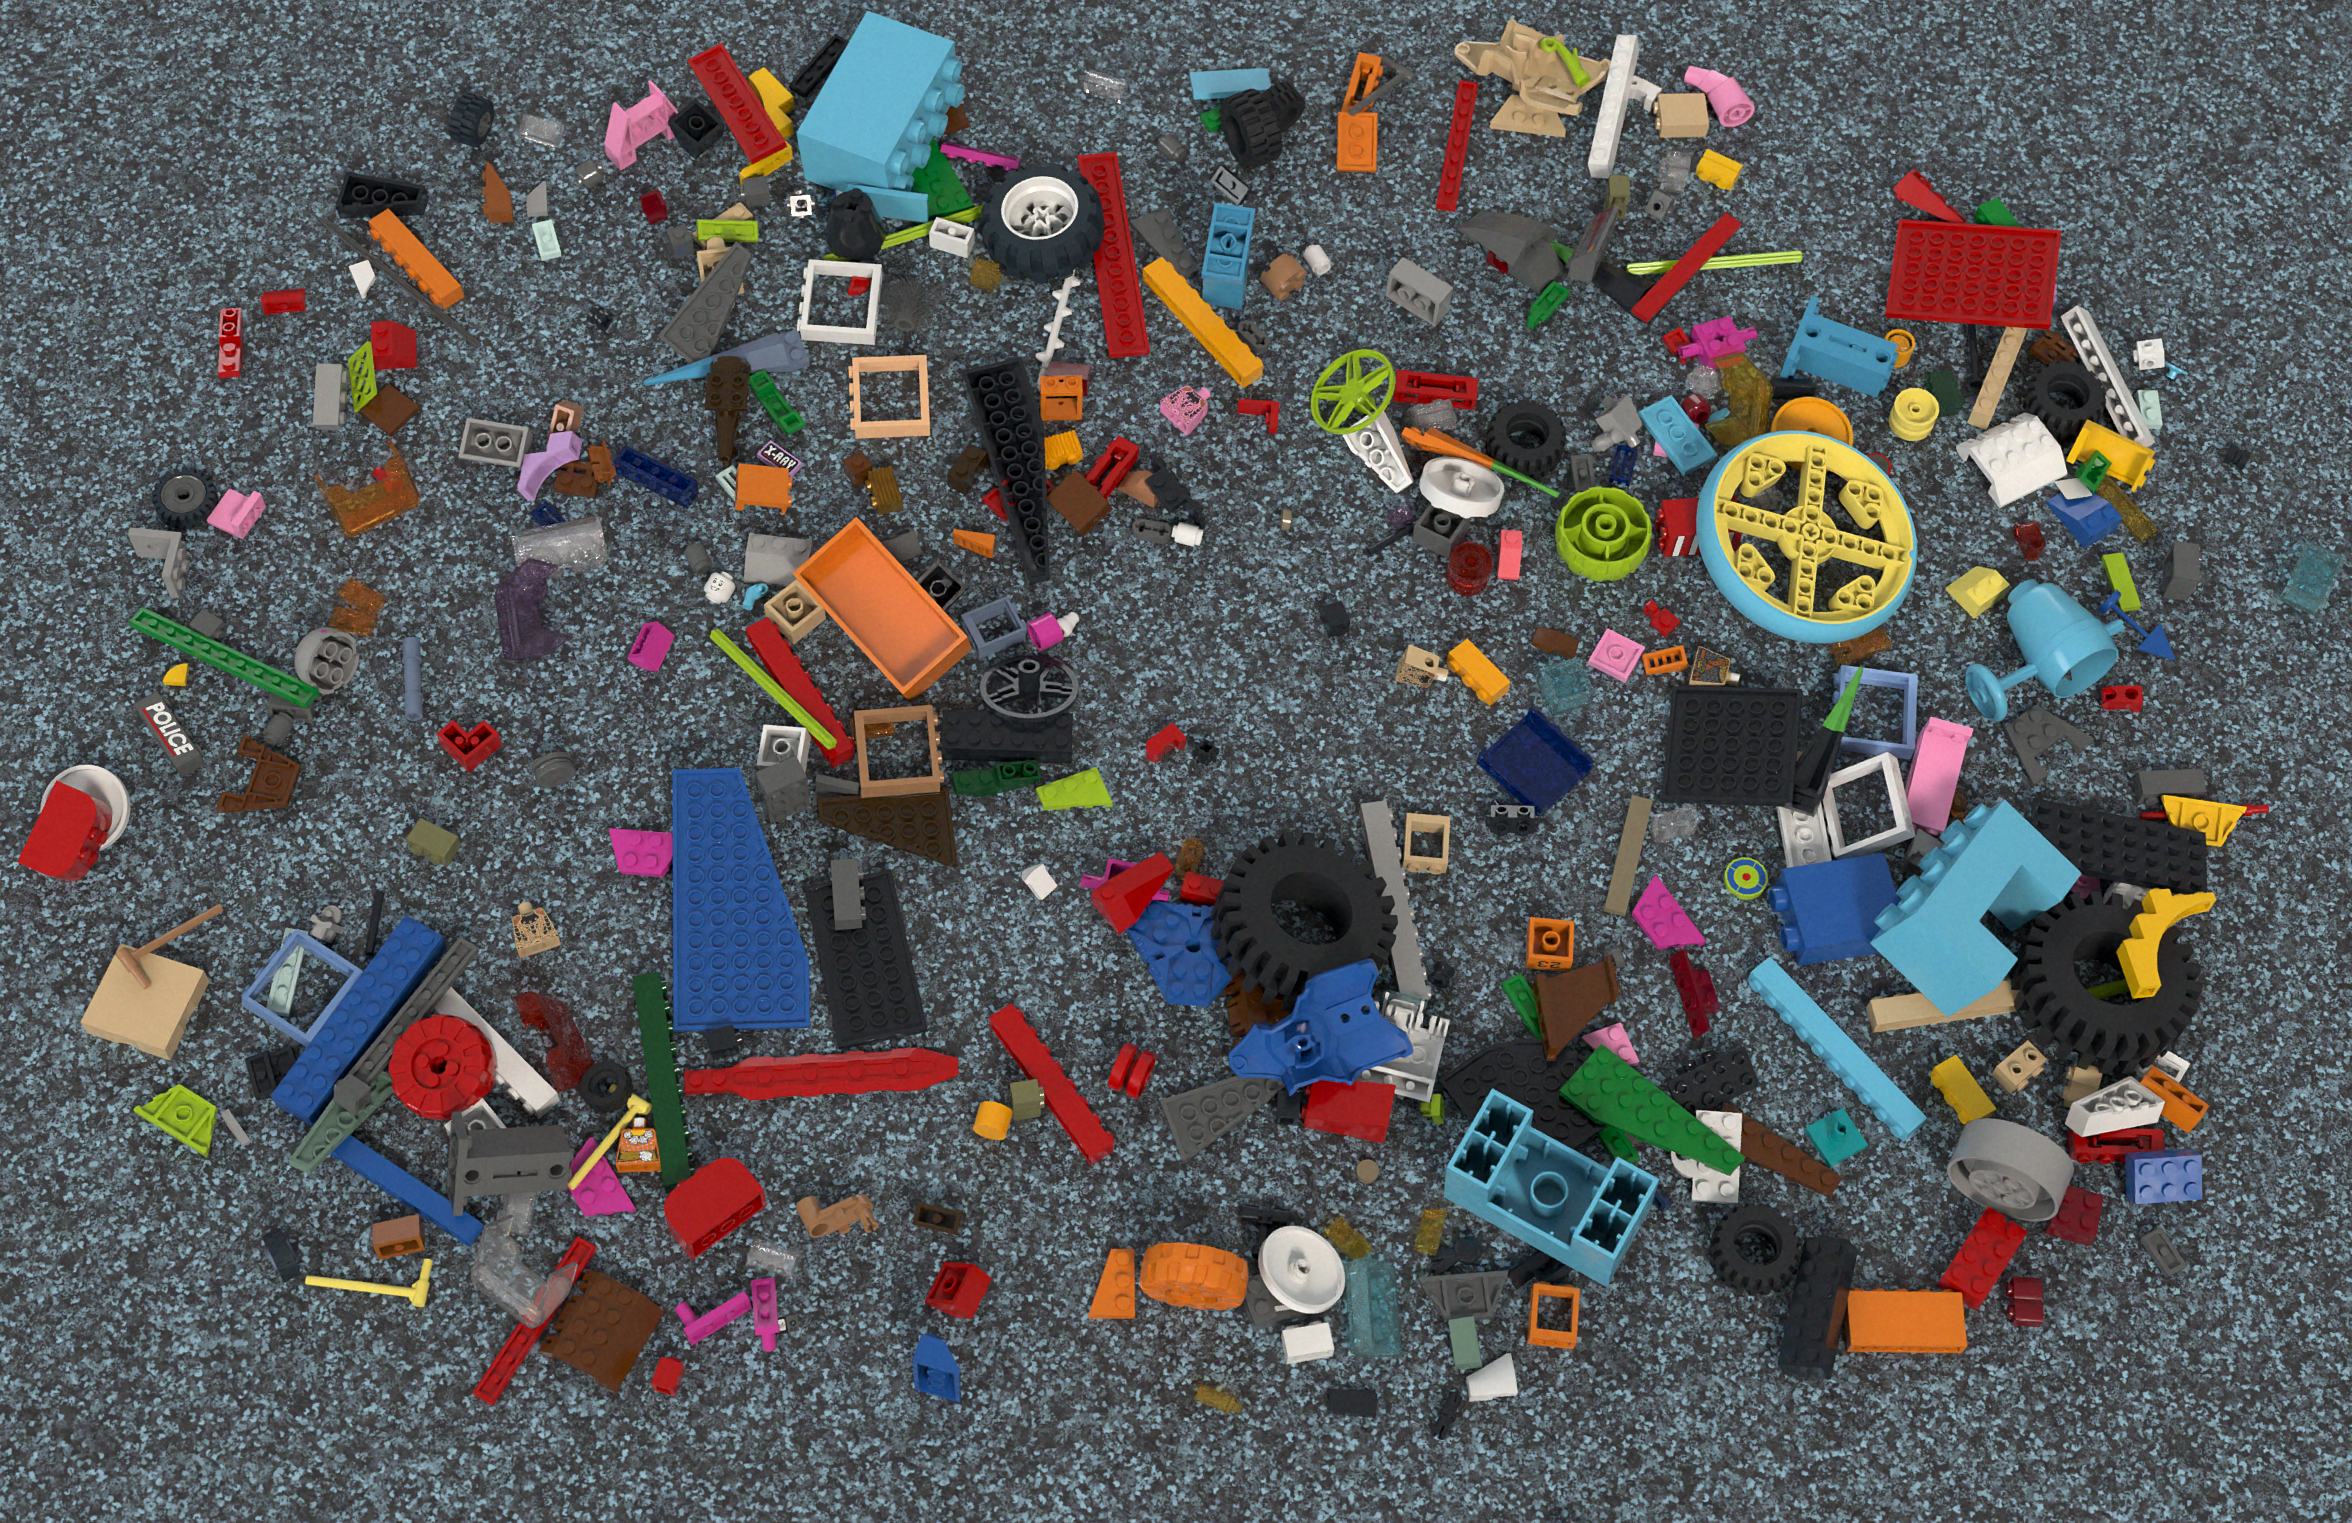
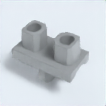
[310,905,345,943]

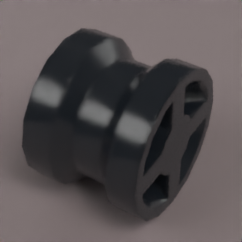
[587,305,613,331]
[1428,961,1455,989]

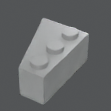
[1901,828,1945,876]

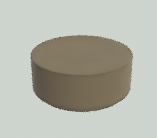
[1280,509,1291,530]
[1356,1159,1379,1184]

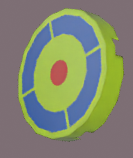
[1724,857,1768,900]

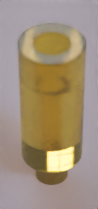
[1195,1384,1243,1414]

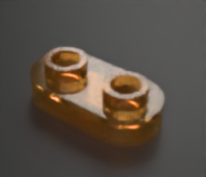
[1175,838,1204,880]

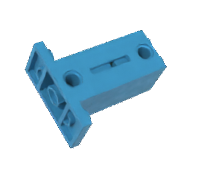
[1201,203,1255,310]
[1779,296,1899,398]

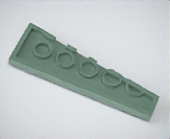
[289,1071,393,1174]

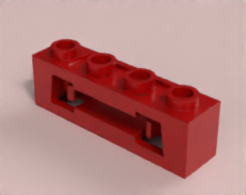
[1393,369,1478,410]
[1084,435,1139,500]
[2067,1128,2165,1165]

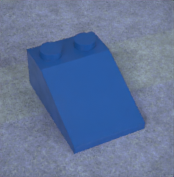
[2046,490,2123,549]

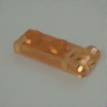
[1829,627,1893,667]

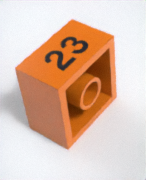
[1525,917,1574,972]

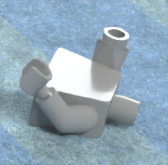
[1592,393,1642,452]

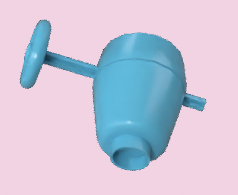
[1965,579,2125,722]

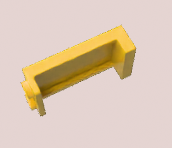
[2066,419,2156,492]

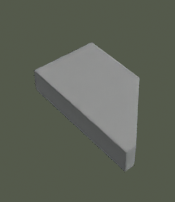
[526,181,548,217]
[221,1109,251,1146]

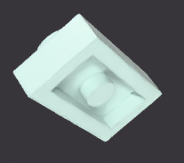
[532,220,561,261]
[2135,390,2163,429]

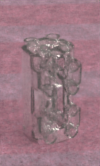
[511,515,608,583]

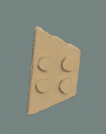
[1490,94,1566,137]

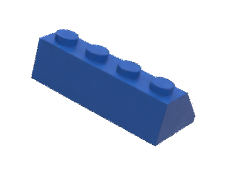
[912,1334,961,1403]

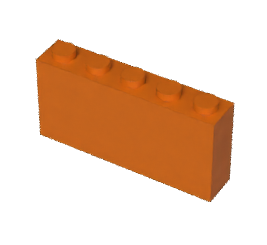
[1844,1288,1967,1353]

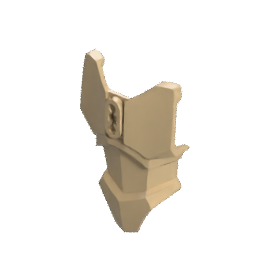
[1454,18,1611,115]

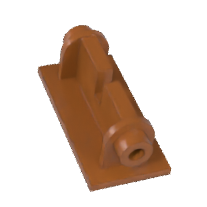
[587,440,616,486]

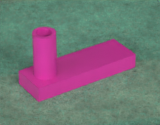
[751,1277,779,1351]
[675,1291,752,1346]

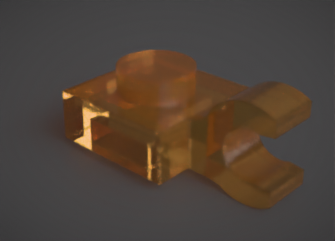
[1951,787,1969,822]

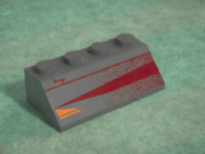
[1566,206,1619,284]

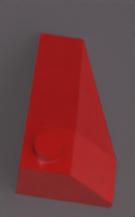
[1893,168,1969,224]
[1091,851,1174,935]

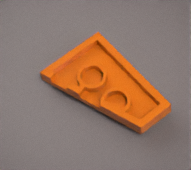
[1088,1249,1135,1319]

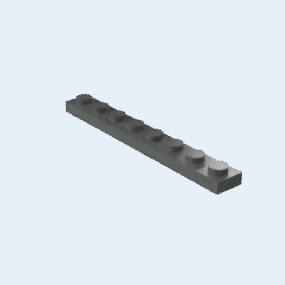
[347,936,480,1087]

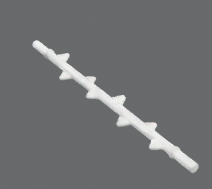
[1036,269,1081,389]

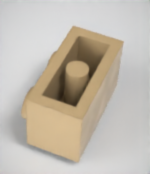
[1991,1040,2047,1094]

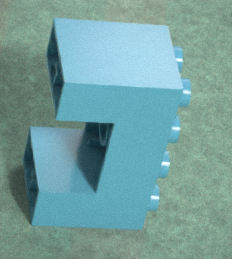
[1870,799,2082,1017]
[1444,1089,1659,1287]

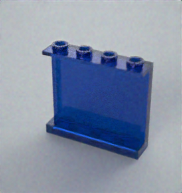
[1476,706,1594,818]

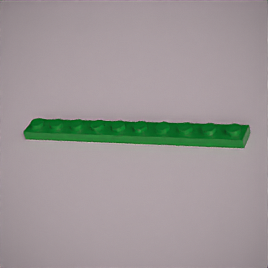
[129,607,319,709]
[1501,973,1640,1164]

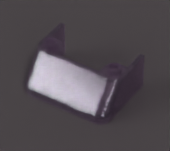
[495,558,569,660]

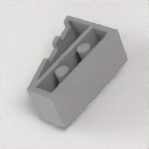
[313,364,350,430]

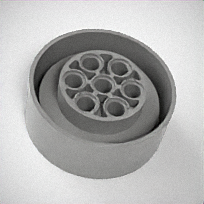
[1947,1118,2074,1221]

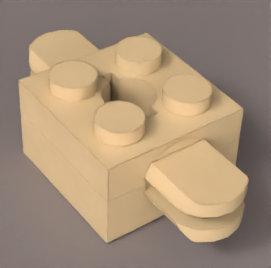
[697,237,744,308]

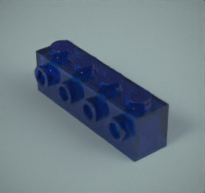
[614,445,699,509]

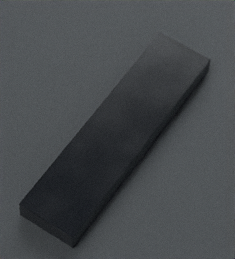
[789,33,849,98]

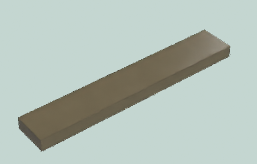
[1603,795,1653,917]

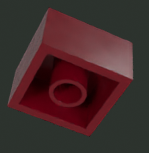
[2044,1185,2104,1246]

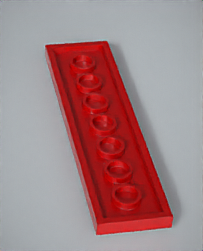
[687,43,787,165]

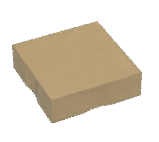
[80,944,209,1060]

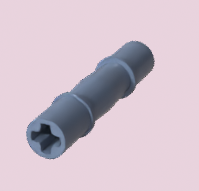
[402,637,423,721]

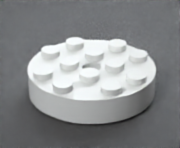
[1419,457,1504,518]

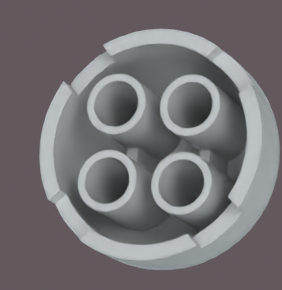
[294,627,359,694]

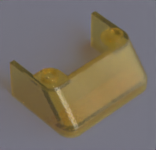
[1705,352,1772,447]

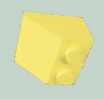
[1945,566,2010,618]

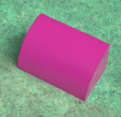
[627,621,675,671]

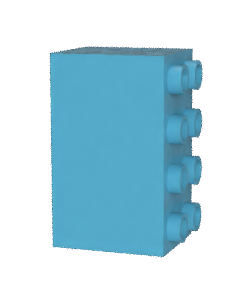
[797,11,965,192]

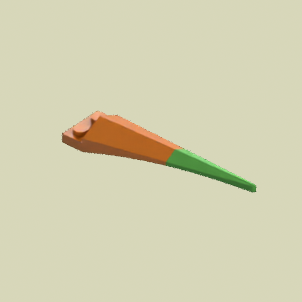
[1401,427,1560,498]

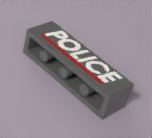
[134,691,204,778]

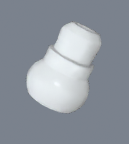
[1057,612,1079,637]

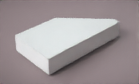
[349,260,376,299]

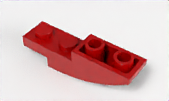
[218,308,244,378]

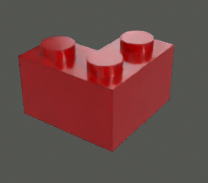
[436,720,502,773]

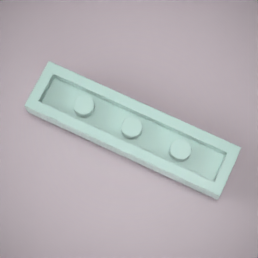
[266,928,309,1017]

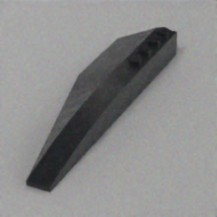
[962,357,1050,585]

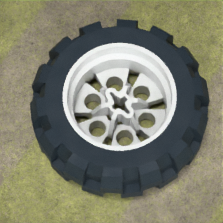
[980,163,1105,283]

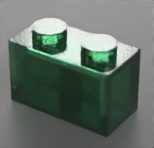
[1924,369,1964,417]

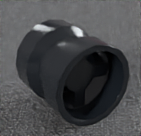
[2223,444,2251,471]

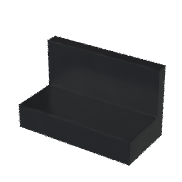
[1771,378,1817,400]

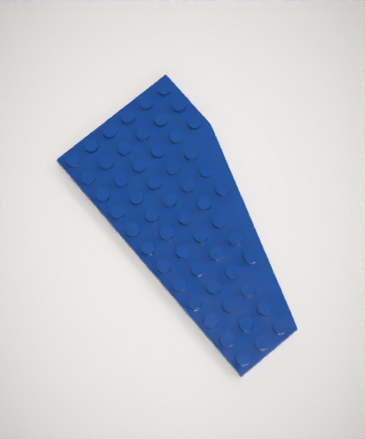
[673,768,810,1032]

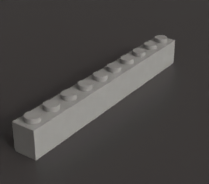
[1359,800,1431,1009]

